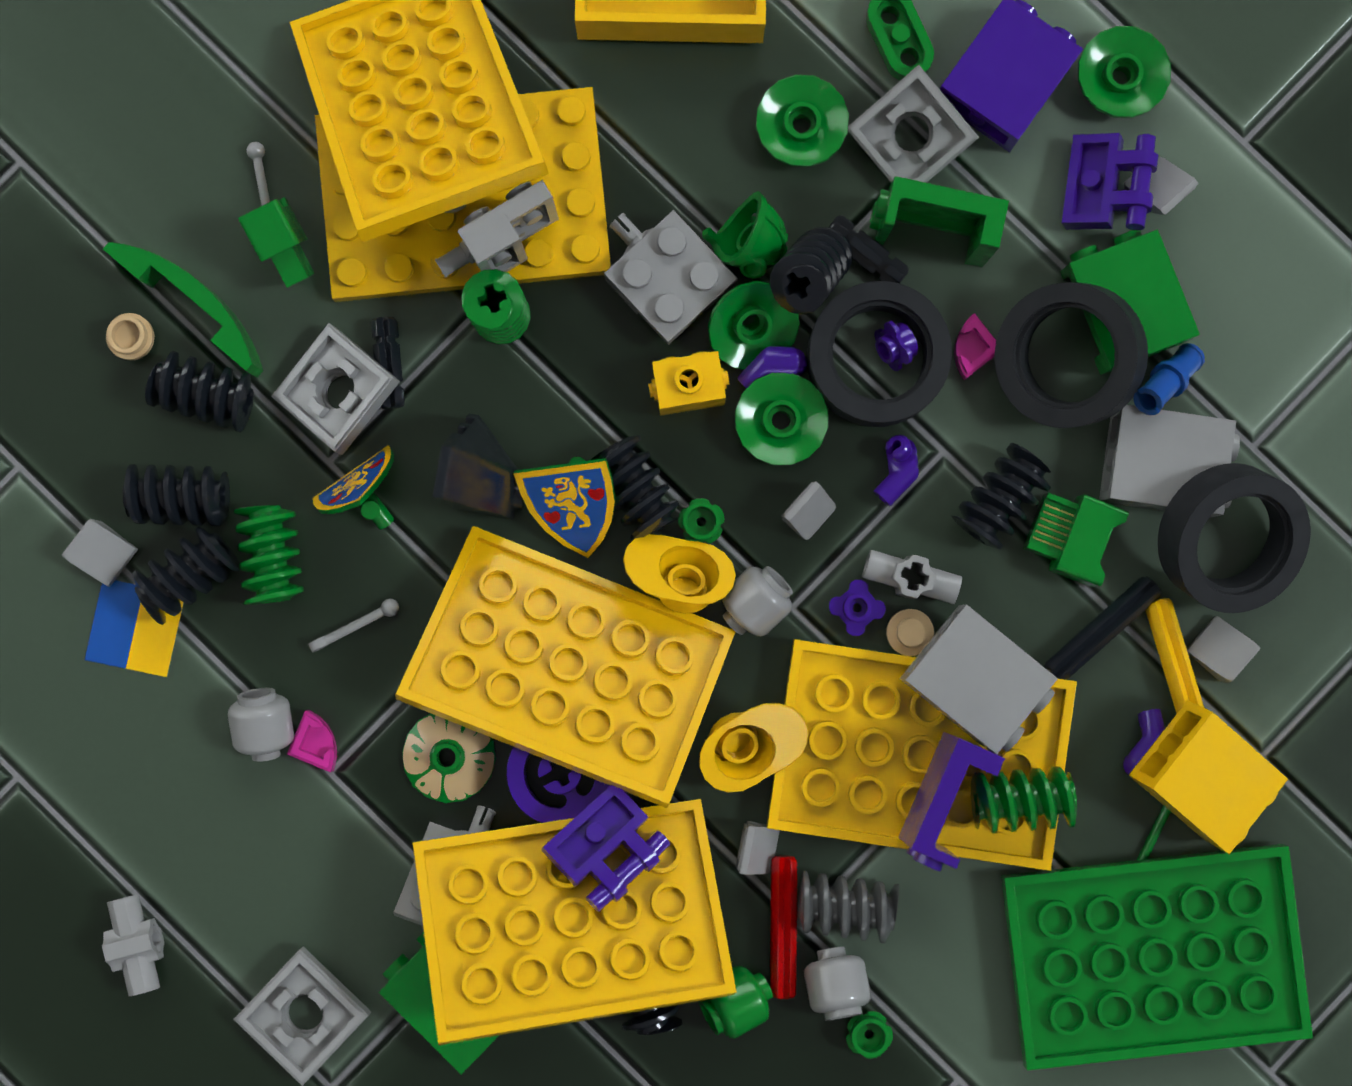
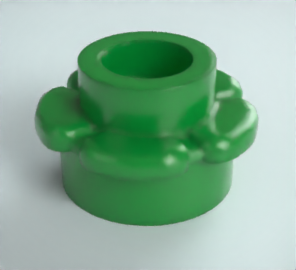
[678,498,725,543]
[846,1011,893,1059]

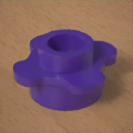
[874,321,918,371]
[829,580,886,636]

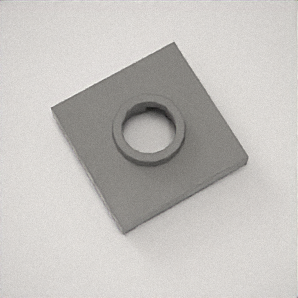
[848,65,979,183]
[271,323,400,455]
[233,946,371,1086]

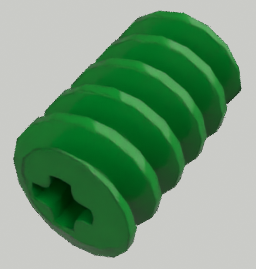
[461,269,531,345]
[233,505,304,605]
[970,766,1077,834]

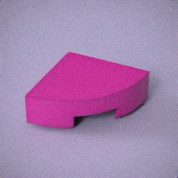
[954,313,996,380]
[287,710,337,772]

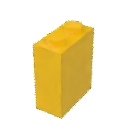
[1129,700,1288,854]

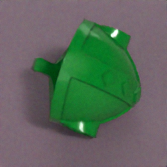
[702,191,788,279]

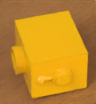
[648,351,729,416]

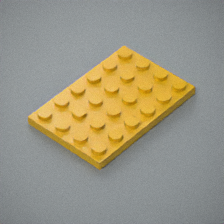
[290,0,549,243]
[315,87,611,302]
[395,526,735,808]
[766,639,1077,871]
[413,799,737,1045]

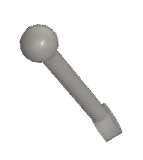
[246,142,270,206]
[308,598,399,653]

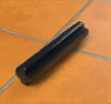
[1044,576,1162,680]

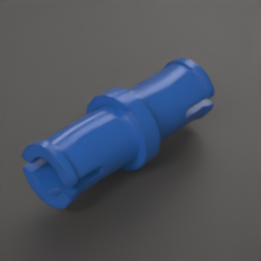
[1133,343,1205,415]

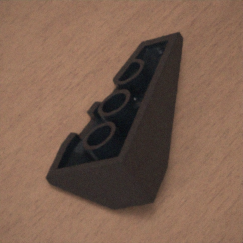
[433,413,525,520]

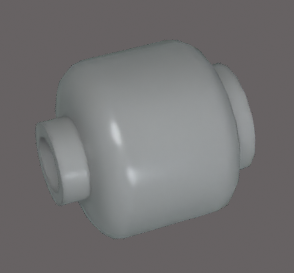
[722,566,793,637]
[228,688,294,762]
[804,947,871,1021]

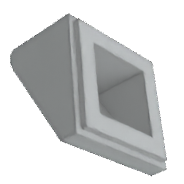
[1124,156,1198,215]
[781,481,836,540]
[62,519,138,587]
[1187,616,1261,683]
[736,821,779,875]

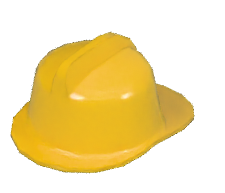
[623,534,736,614]
[699,703,808,793]

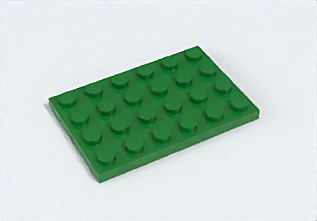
[1001,844,1313,1071]

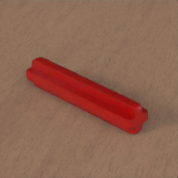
[770,855,797,999]

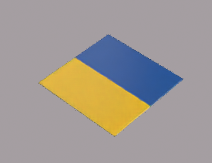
[84,580,184,677]

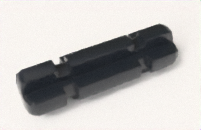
[828,215,909,284]
[371,317,405,409]

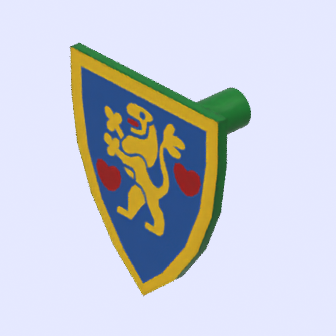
[312,445,394,530]
[514,457,615,558]

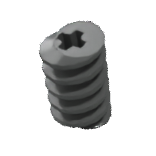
[797,871,899,944]

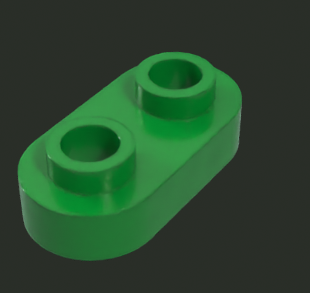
[866,0,934,81]

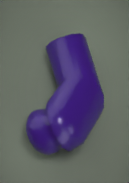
[737,346,808,388]
[873,435,919,507]
[1123,709,1165,775]

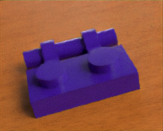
[1062,133,1159,230]
[542,785,670,912]

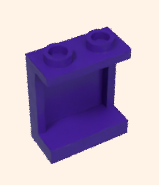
[940,0,1083,153]
[899,732,1005,872]

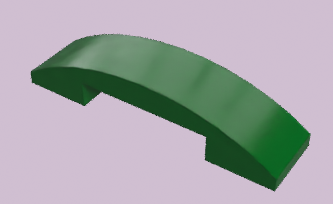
[103,242,263,378]

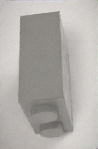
[1099,405,1240,518]
[899,604,1058,754]

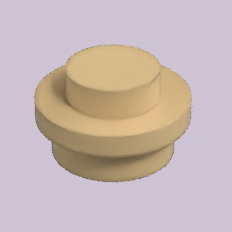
[106,313,155,360]
[886,609,934,656]

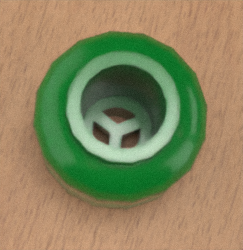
[699,965,773,1039]

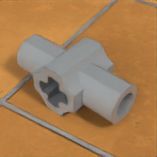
[862,550,962,604]
[102,894,165,996]

